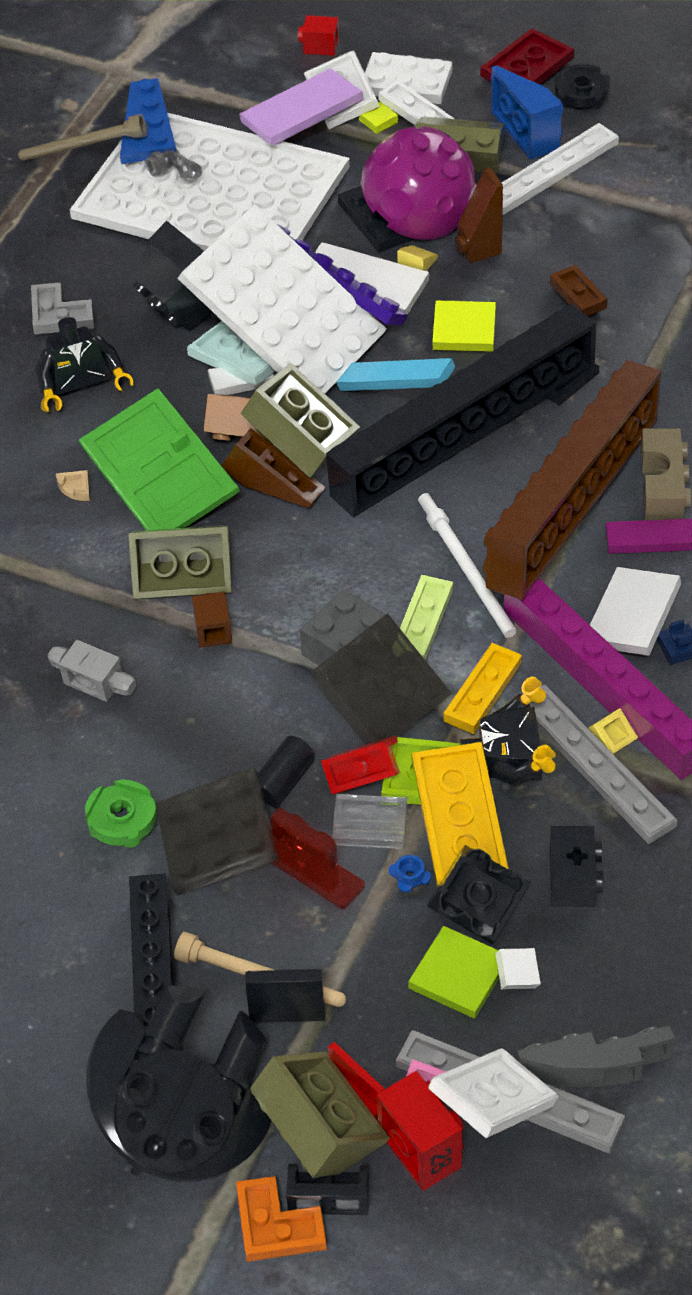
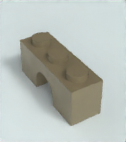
[640,429,691,520]

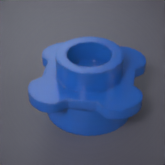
[389,855,431,893]

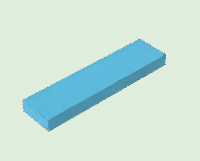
[336,358,455,391]

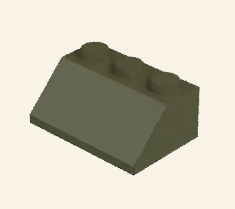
[416,116,505,173]
[240,363,360,478]
[128,525,232,599]
[251,1052,390,1178]

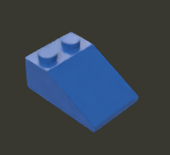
[491,65,564,160]

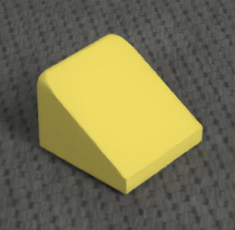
[397,245,438,271]
[588,708,638,754]

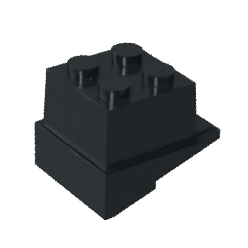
[128,220,216,332]

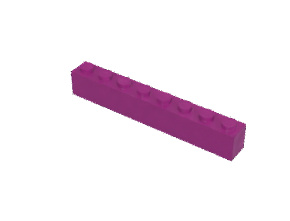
[504,578,692,780]

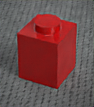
[298,15,339,56]

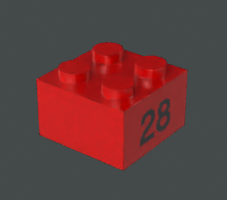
[377,1071,464,1191]

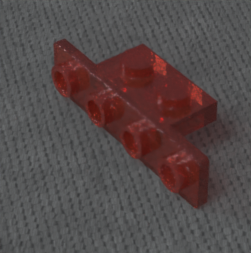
[233,807,365,909]

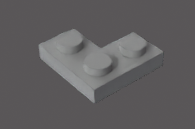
[31,282,94,335]

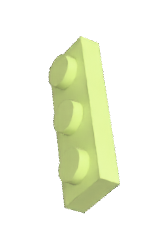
[392,575,453,664]

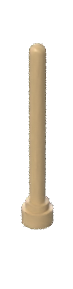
[174,931,346,1007]

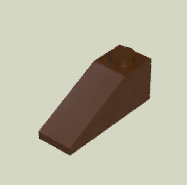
[455,167,503,263]
[221,428,326,508]

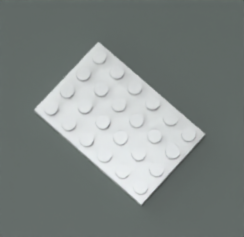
[178,204,387,394]

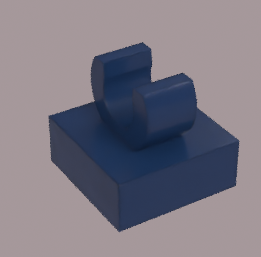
[656,620,692,665]

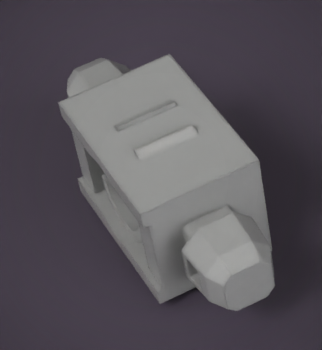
[48,640,136,702]

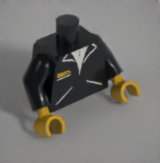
[35,317,133,413]
[460,677,556,786]

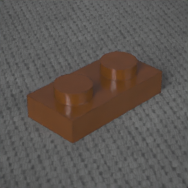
[550,264,608,316]

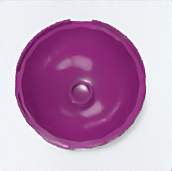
[361,127,477,240]

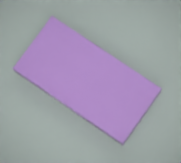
[240,68,363,146]

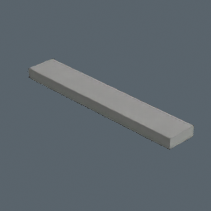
[530,685,677,844]
[396,1030,625,1154]

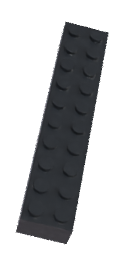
[326,303,596,518]

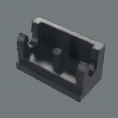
[286,1164,369,1215]

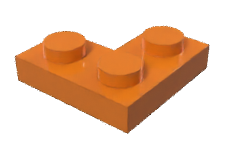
[236,1176,327,1262]

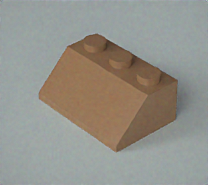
[204,394,276,447]

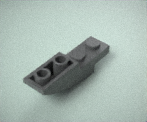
[517,1025,675,1088]

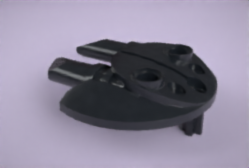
[86,986,272,1182]

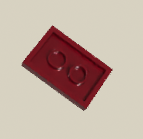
[480,28,574,85]

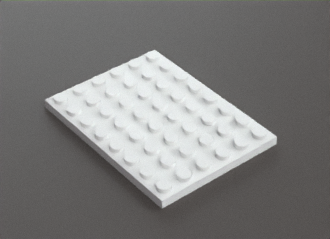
[70,113,350,251]

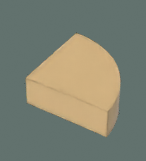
[56,470,90,501]

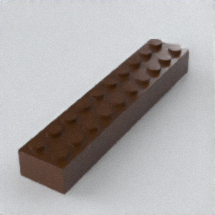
[483,360,662,600]

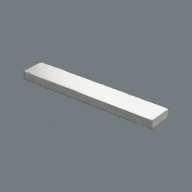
[502,123,619,216]

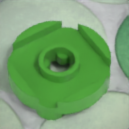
[85,780,157,848]

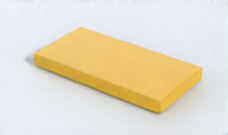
[411,742,508,888]

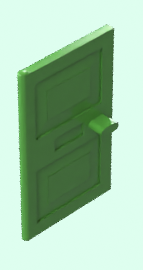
[79,388,240,530]

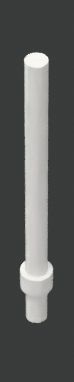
[418,493,517,638]

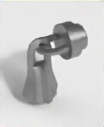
[146,150,202,183]

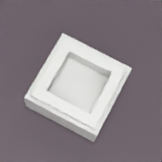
[495,948,541,989]

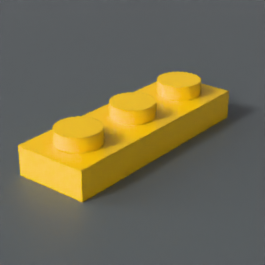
[443,643,522,734]

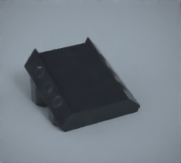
[427,845,530,944]

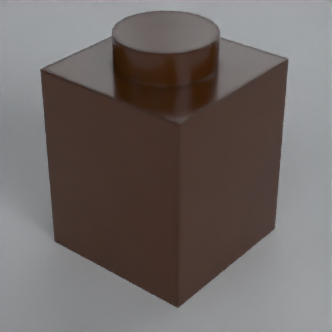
[192,591,232,648]

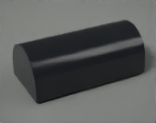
[247,736,315,809]

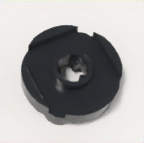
[555,64,610,110]

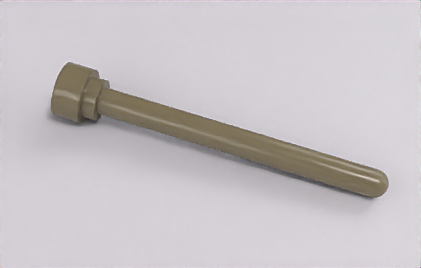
[18,114,147,161]

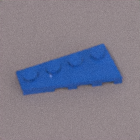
[120,78,176,164]

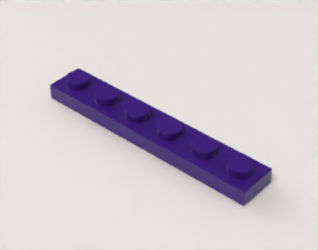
[278,225,408,325]

